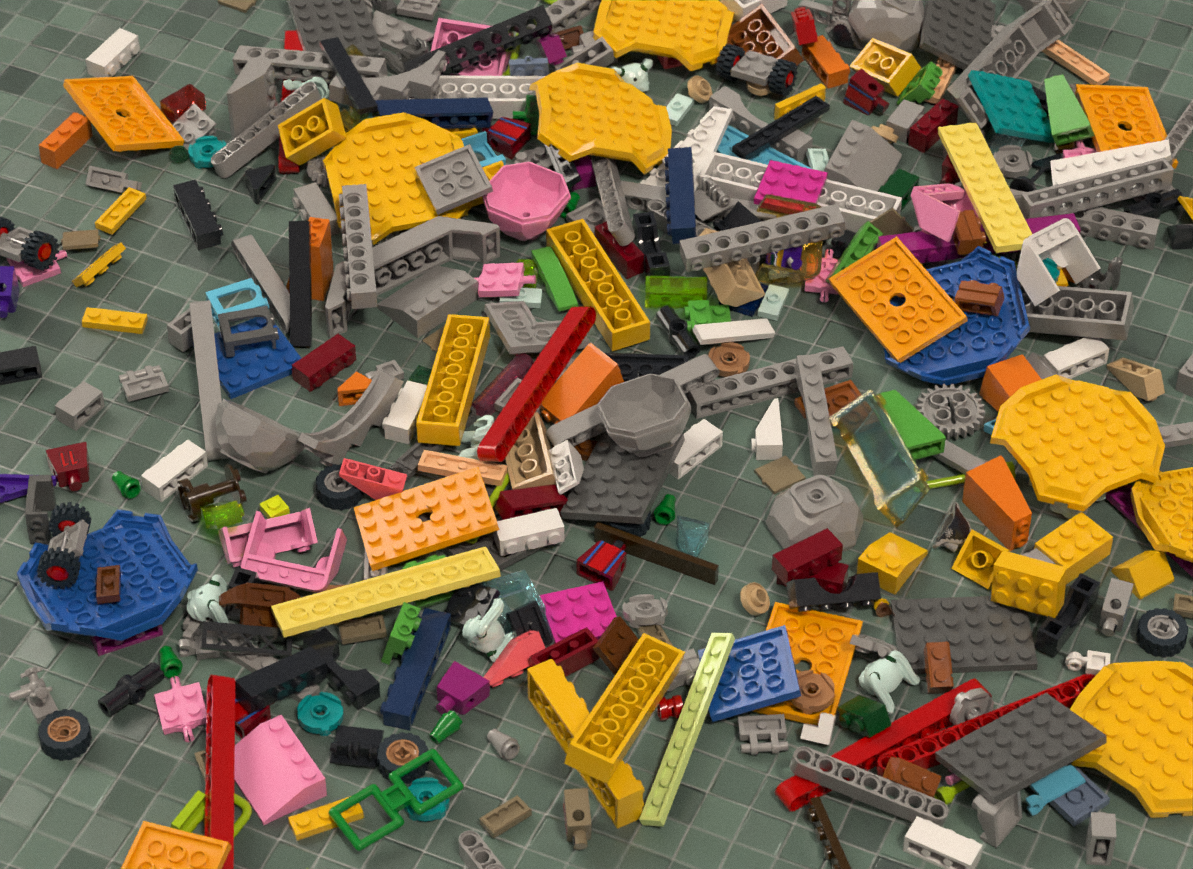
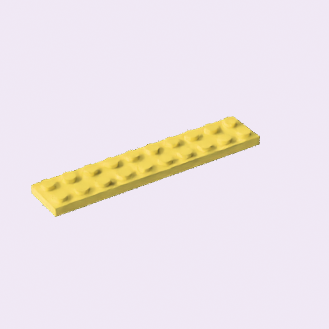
[938,123,1032,253]
[271,546,501,637]

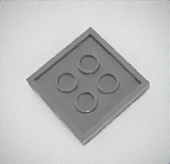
[415,144,493,215]

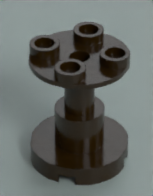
[177,464,247,522]

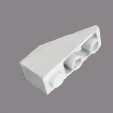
[549,440,584,494]

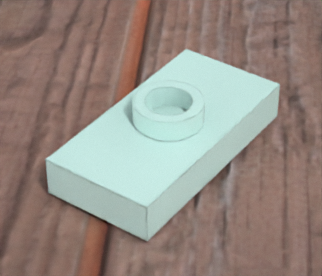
[667,93,694,126]
[806,148,829,172]
[758,284,789,321]
[500,288,542,308]

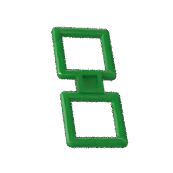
[328,749,464,851]

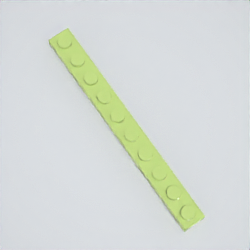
[639,633,735,826]

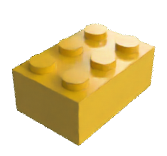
[278,98,347,165]
[1034,512,1113,585]
[991,550,1067,618]

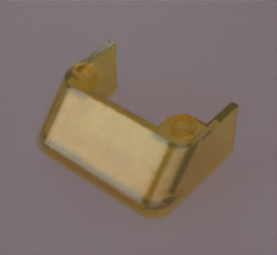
[755,194,823,286]

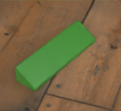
[825,221,883,283]

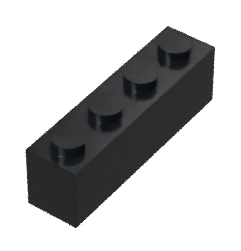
[173,179,223,250]
[0,346,42,385]
[235,646,327,713]

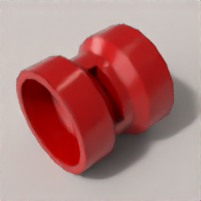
[657,695,683,721]

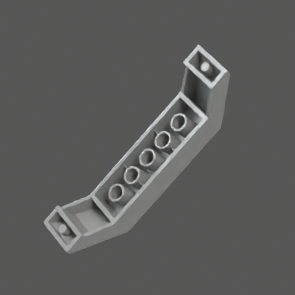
[947,0,1073,129]
[325,216,500,339]

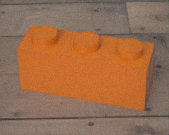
[802,35,850,89]
[39,112,92,169]

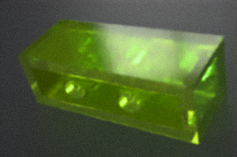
[645,276,707,309]
[201,500,244,529]

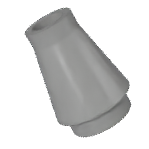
[487,729,520,759]

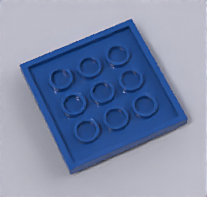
[193,317,301,399]
[698,625,802,722]

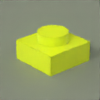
[259,495,290,519]

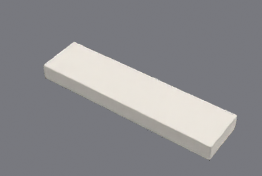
[693,318,775,345]

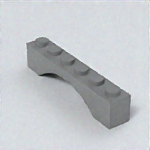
[709,86,813,162]
[795,354,838,476]

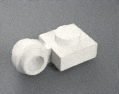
[1065,650,1110,675]

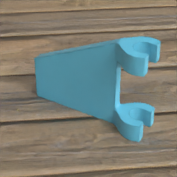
[1025,765,1086,816]

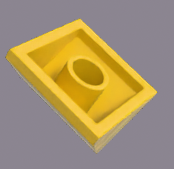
[951,529,1010,590]
[1111,550,1175,600]

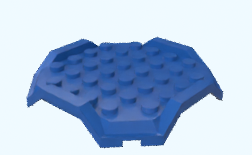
[884,246,1030,386]
[17,510,198,641]

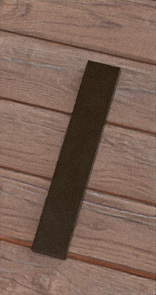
[594,522,719,585]

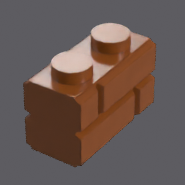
[952,210,986,255]
[955,280,1004,316]
[923,642,954,694]
[883,757,941,797]

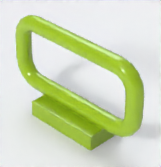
[171,790,252,838]

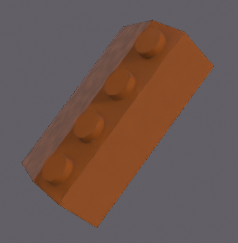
[727,4,804,66]

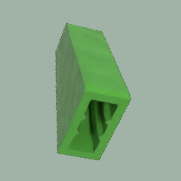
[1044,74,1095,146]
[874,390,946,462]

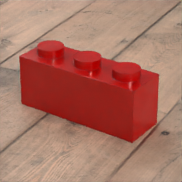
[791,7,818,45]

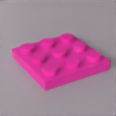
[754,160,828,213]
[539,582,617,644]

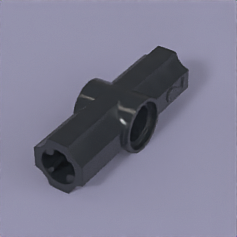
[1124,189,1182,219]
[656,305,700,360]
[98,662,164,716]

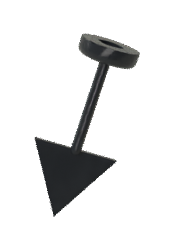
[1010,153,1061,192]

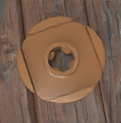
[708,342,750,377]
[790,670,835,714]

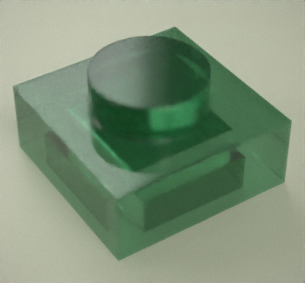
[409,365,432,385]

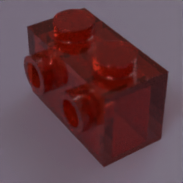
[160,84,206,124]

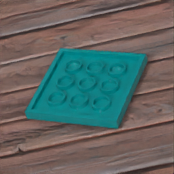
[968,70,1055,143]

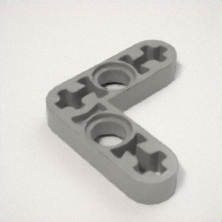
[797,0,852,25]

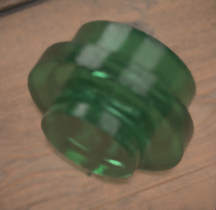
[169,145,189,163]

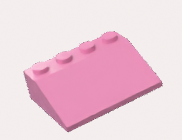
[431,18,514,76]
[234,715,327,825]

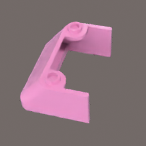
[911,184,978,242]
[218,508,318,567]
[241,511,347,593]

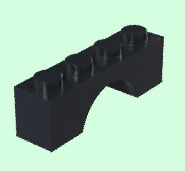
[633,211,670,286]
[786,572,881,612]
[1035,573,1101,657]
[303,628,380,710]

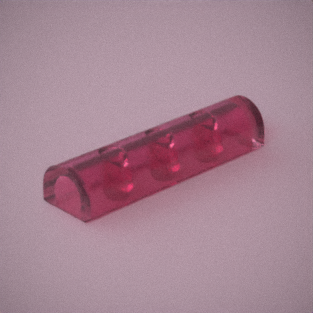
[471,353,534,417]

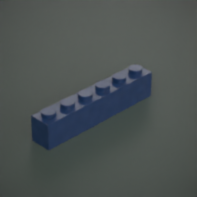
[372,97,493,129]
[664,147,697,244]
[380,608,451,731]

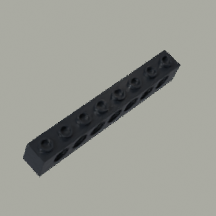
[403,5,552,76]

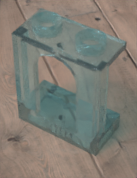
[483,570,546,634]

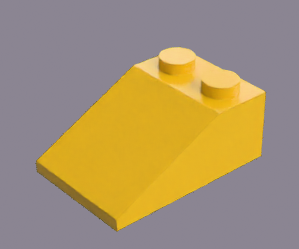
[849,38,921,97]
[857,532,928,595]

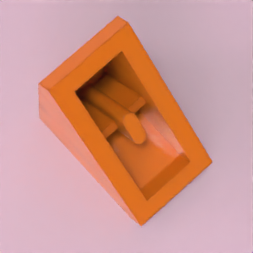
[337,371,372,406]

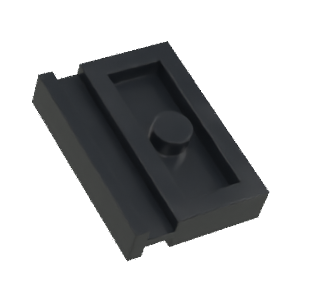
[505,600,553,646]

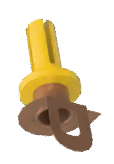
[874,598,895,617]

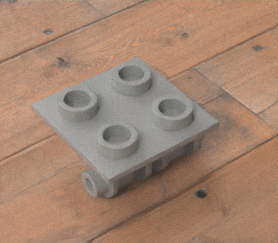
[173,104,217,150]
[694,177,736,222]

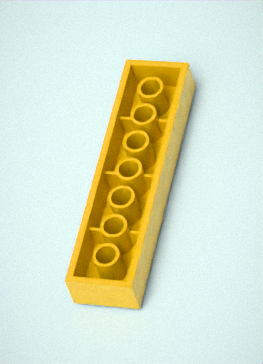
[546,219,650,351]
[416,314,490,446]
[564,633,685,784]
[527,659,645,829]

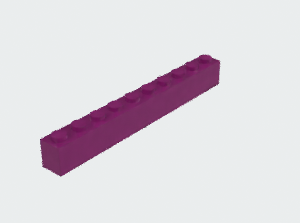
[877,213,1081,263]

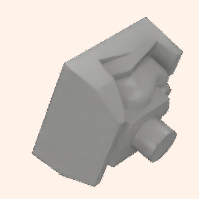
[972,791,1022,848]

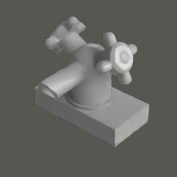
[9,667,59,724]

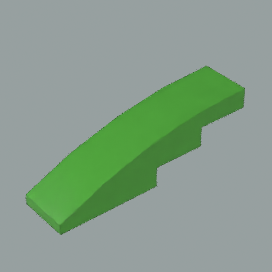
[531,246,578,311]

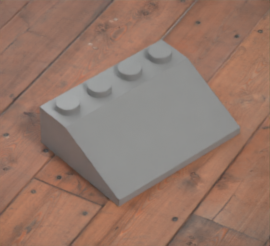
[227,57,278,140]
[824,120,902,192]
[376,265,478,338]

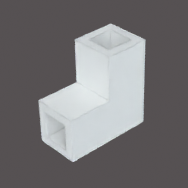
[800,712,836,745]

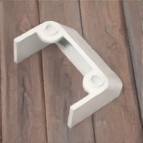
[1016,218,1101,306]

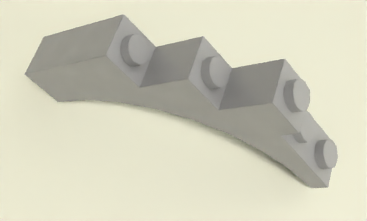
[329,50,447,107]
[298,369,404,467]

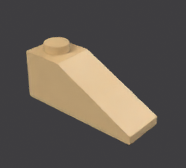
[1106,358,1165,401]

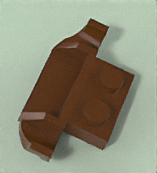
[219,582,302,628]

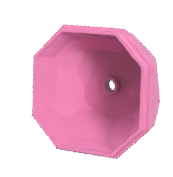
[482,161,571,241]

